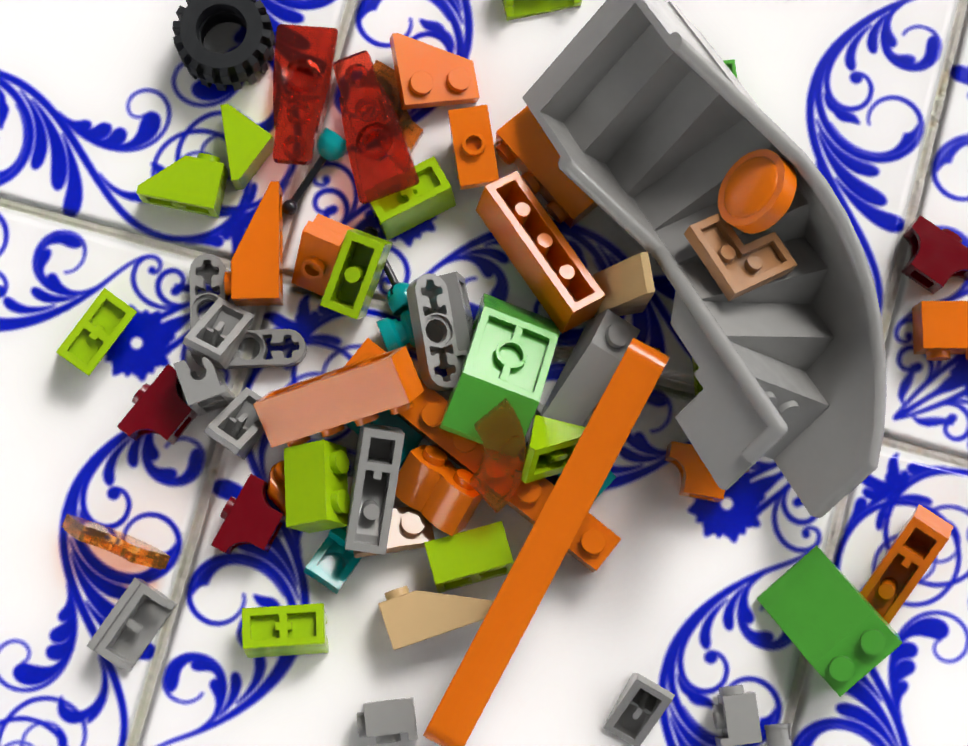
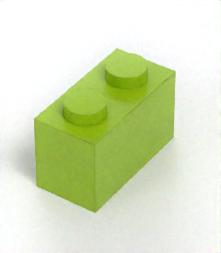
[320,229,393,320]
[284,439,350,533]

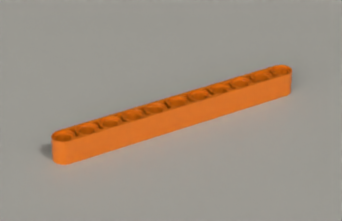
[423,337,670,746]

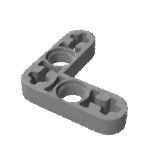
[189,254,307,369]
[407,273,468,392]

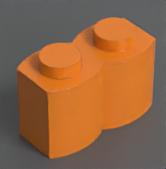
[395,444,486,536]

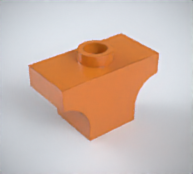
[448,105,499,190]
[291,213,354,296]
[665,441,749,502]

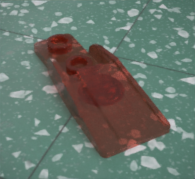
[273,24,338,165]
[333,50,419,204]

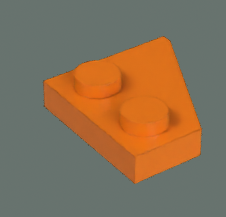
[389,33,480,110]

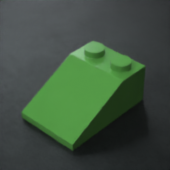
[756,545,902,697]

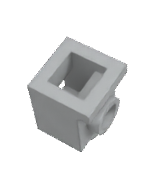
[712,685,762,746]
[357,697,418,744]

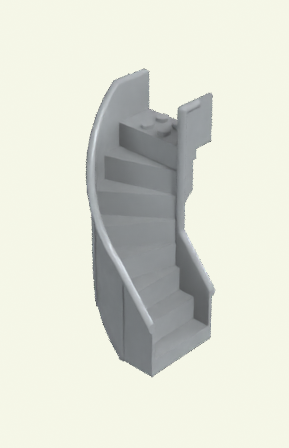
[522,0,887,518]

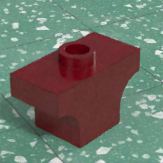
[901,215,968,294]
[117,364,198,445]
[211,474,286,554]

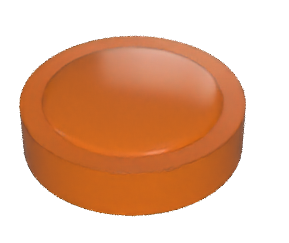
[718,149,797,234]

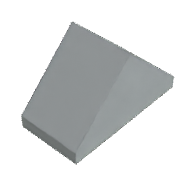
[183,297,254,370]
[204,387,264,460]
[603,673,675,746]

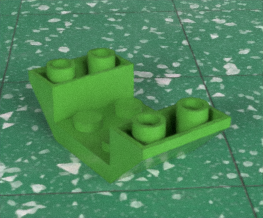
[439,293,559,457]

